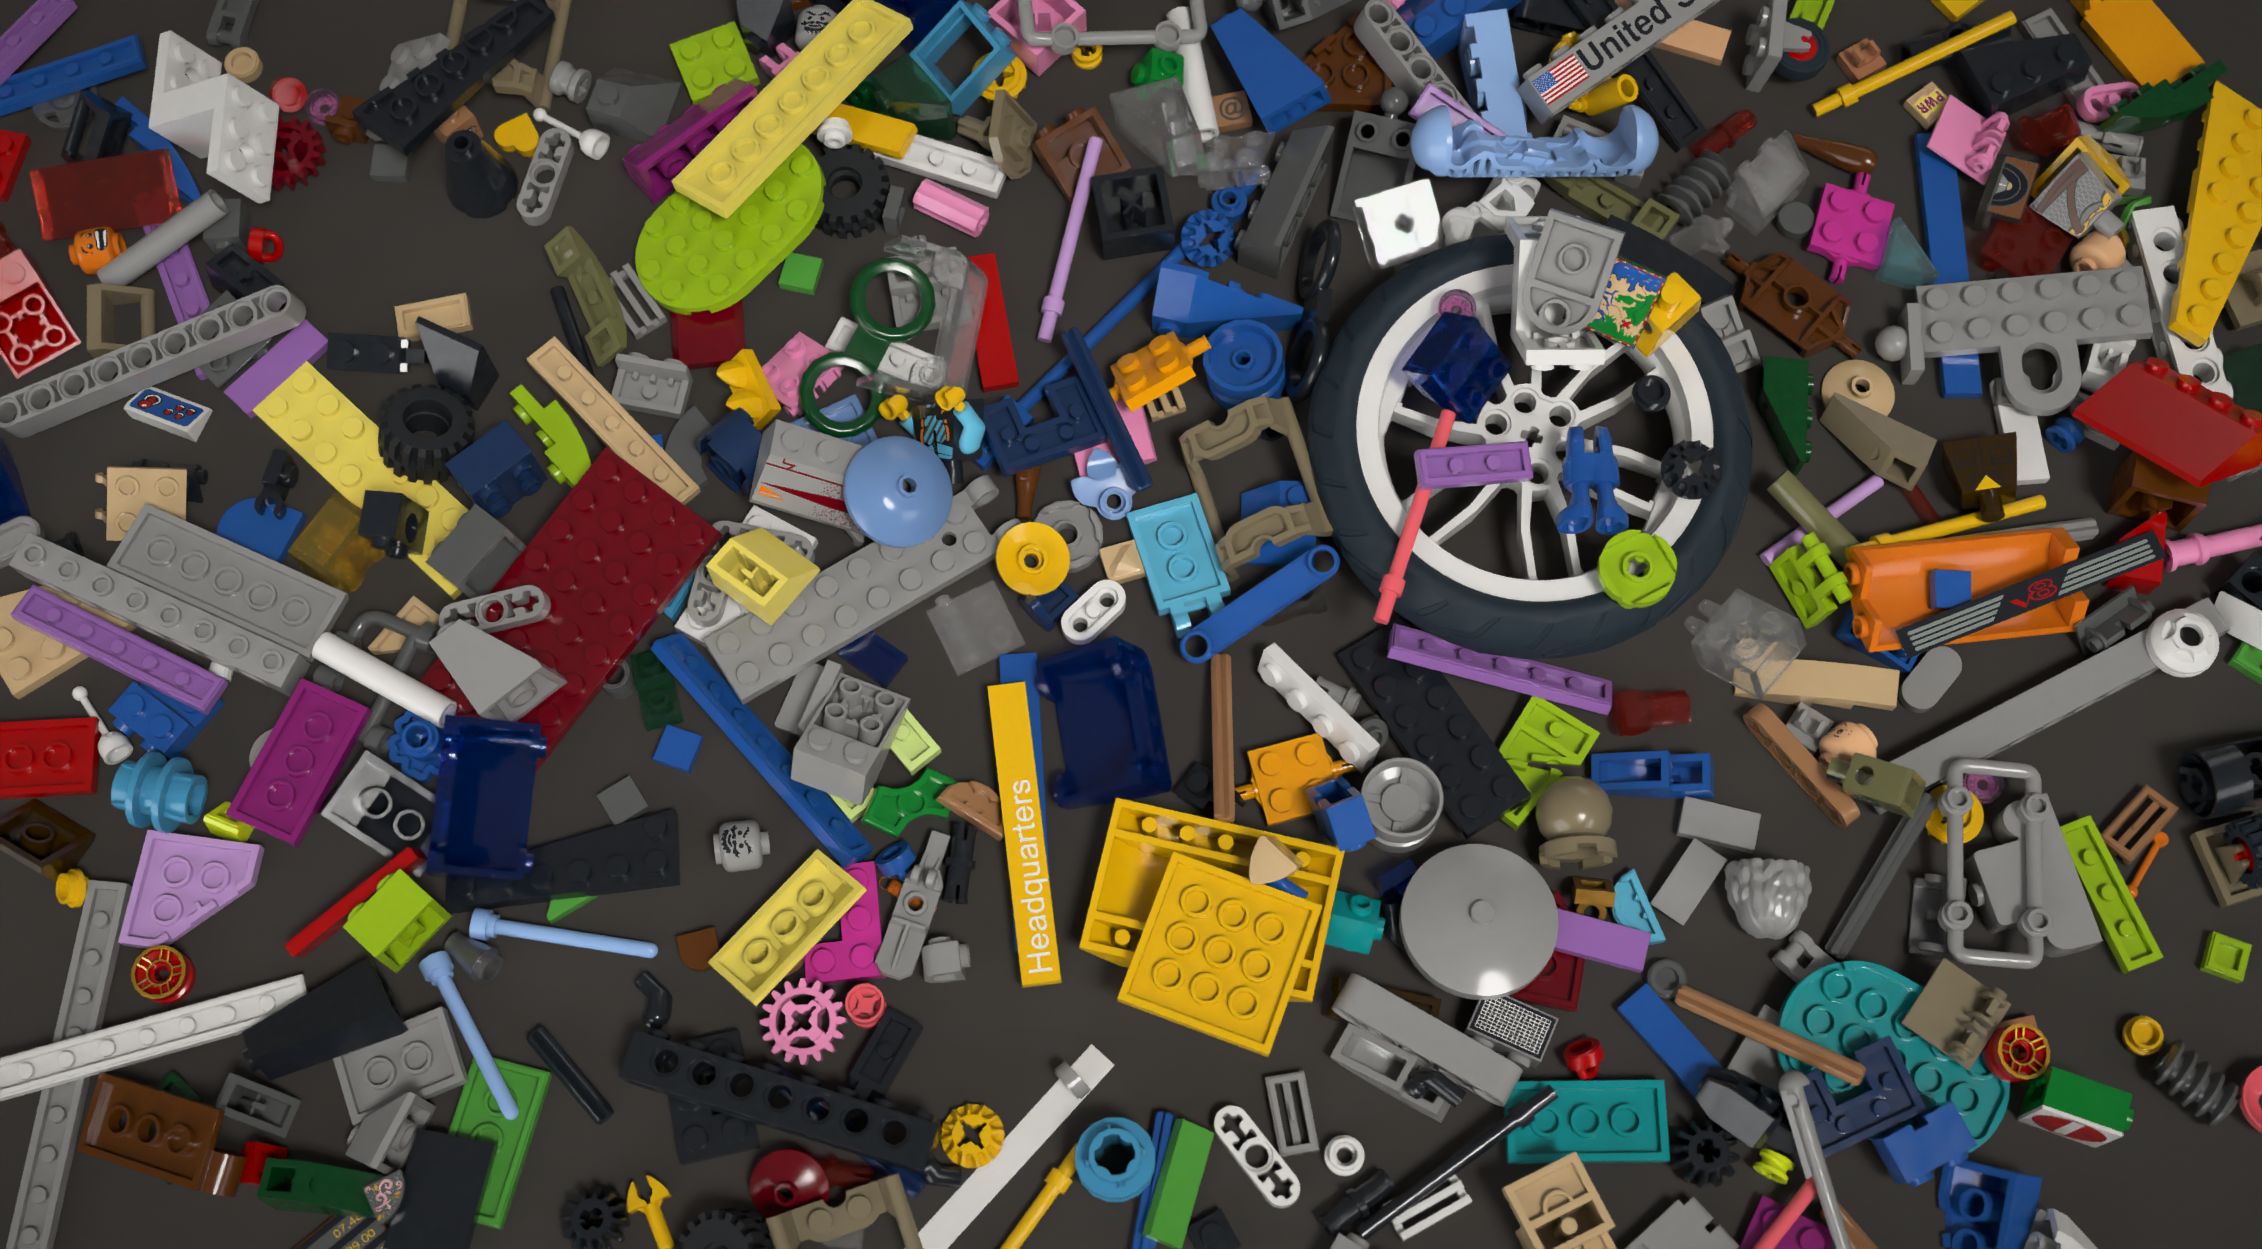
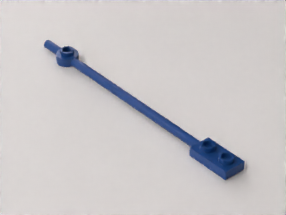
[971,164,1268,472]

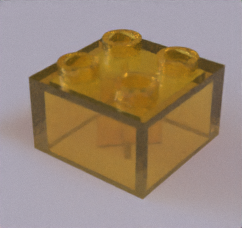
[288,492,385,595]

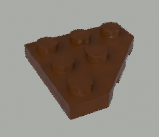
[1302,12,1392,112]

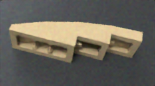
[1733,658,1900,711]

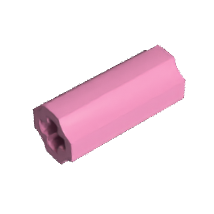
[913,179,990,238]

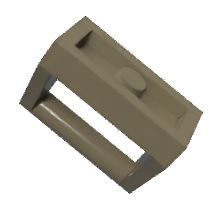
[87,283,156,360]

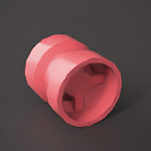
[845,983,888,1029]

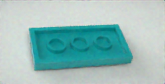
[1504,1080,1670,1164]

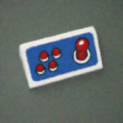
[123,386,213,442]

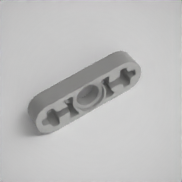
[516,128,574,226]
[439,585,551,634]

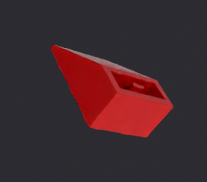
[0,248,82,379]

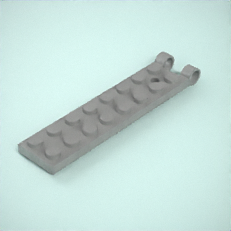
[703,475,1021,705]

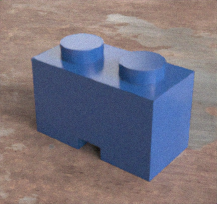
[1305,775,1376,852]
[1871,1101,1977,1187]

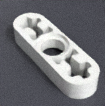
[1214,1106,1300,1208]

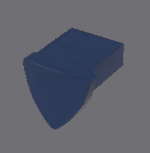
[1019,581,1080,632]

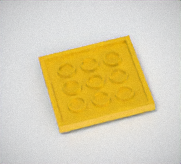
[1117,851,1323,1057]

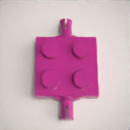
[1806,172,1895,284]

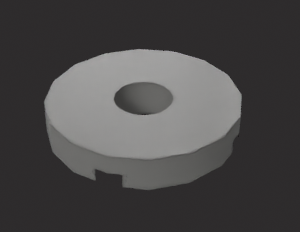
[1034,500,1104,573]

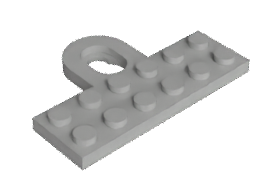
[1914,266,2153,416]

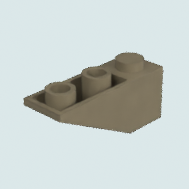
[1819,392,1937,491]

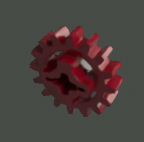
[272,116,327,191]

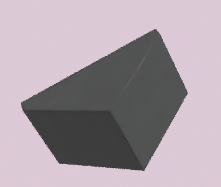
[215,1073,302,1138]

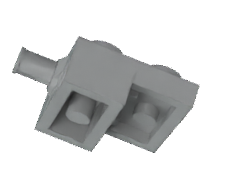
[887,235,969,331]

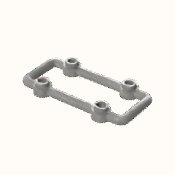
[1017,0,1207,55]
[1937,758,2053,969]

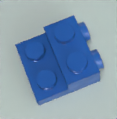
[108,681,225,759]

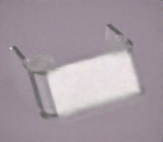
[856,235,988,404]

